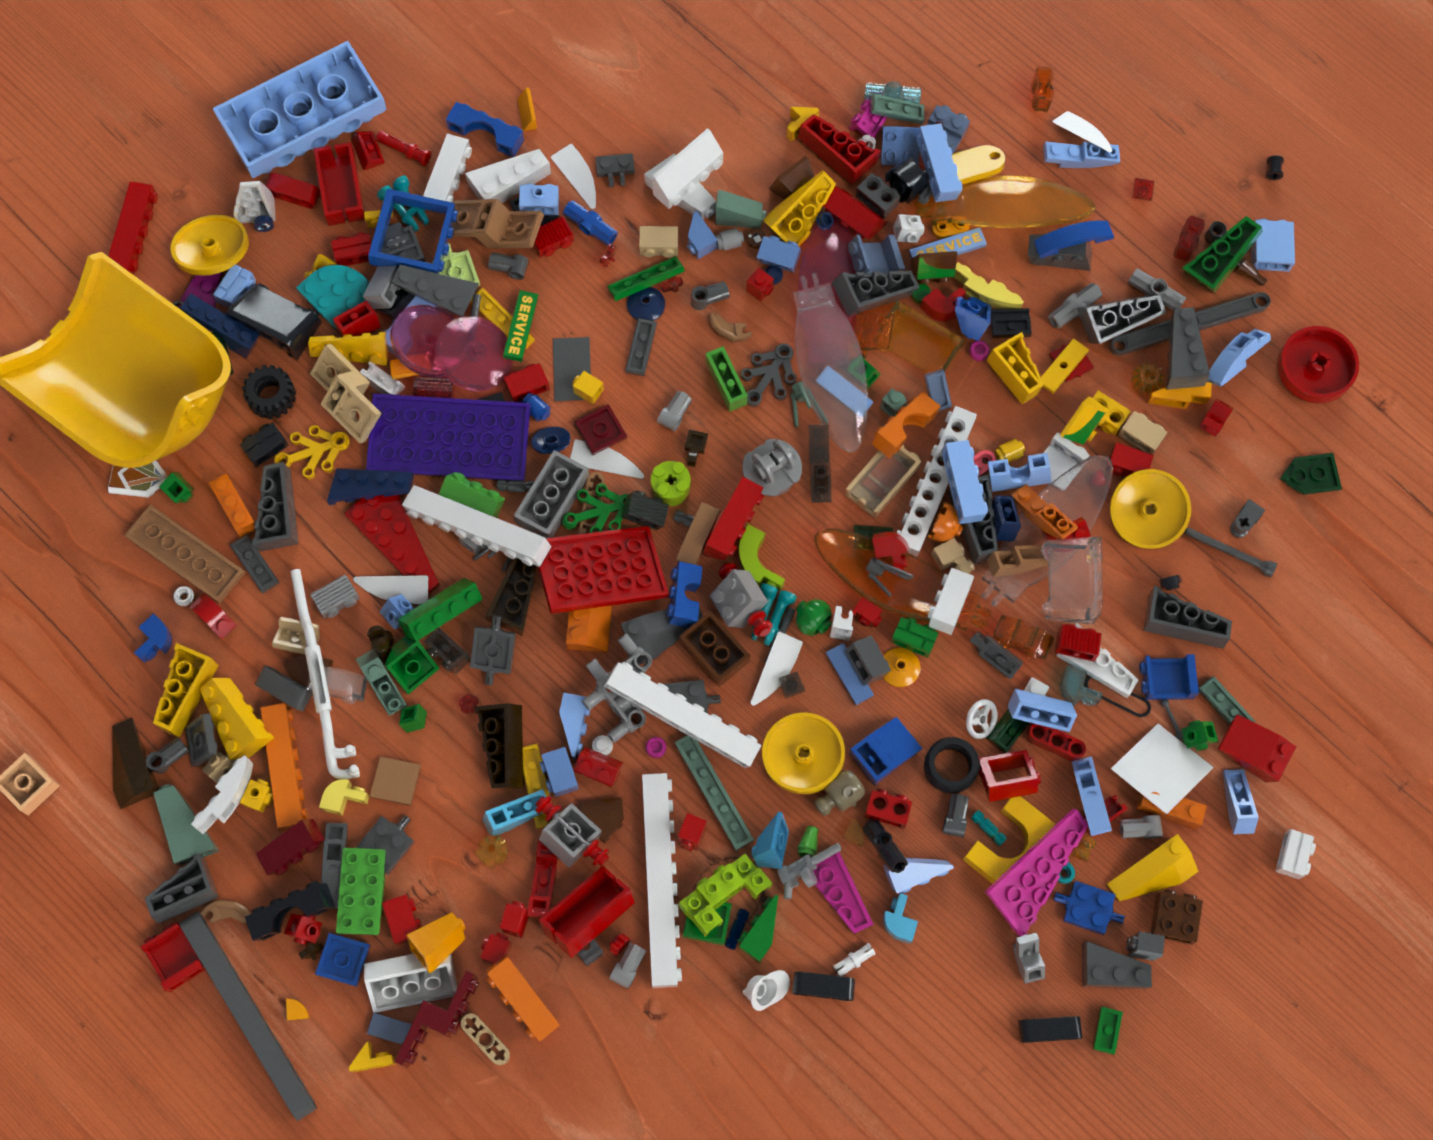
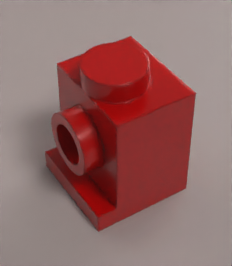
[852,597,883,628]

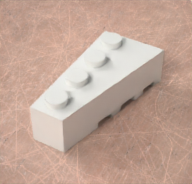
[465,149,551,203]

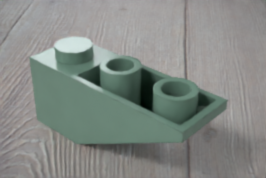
[356,649,407,716]

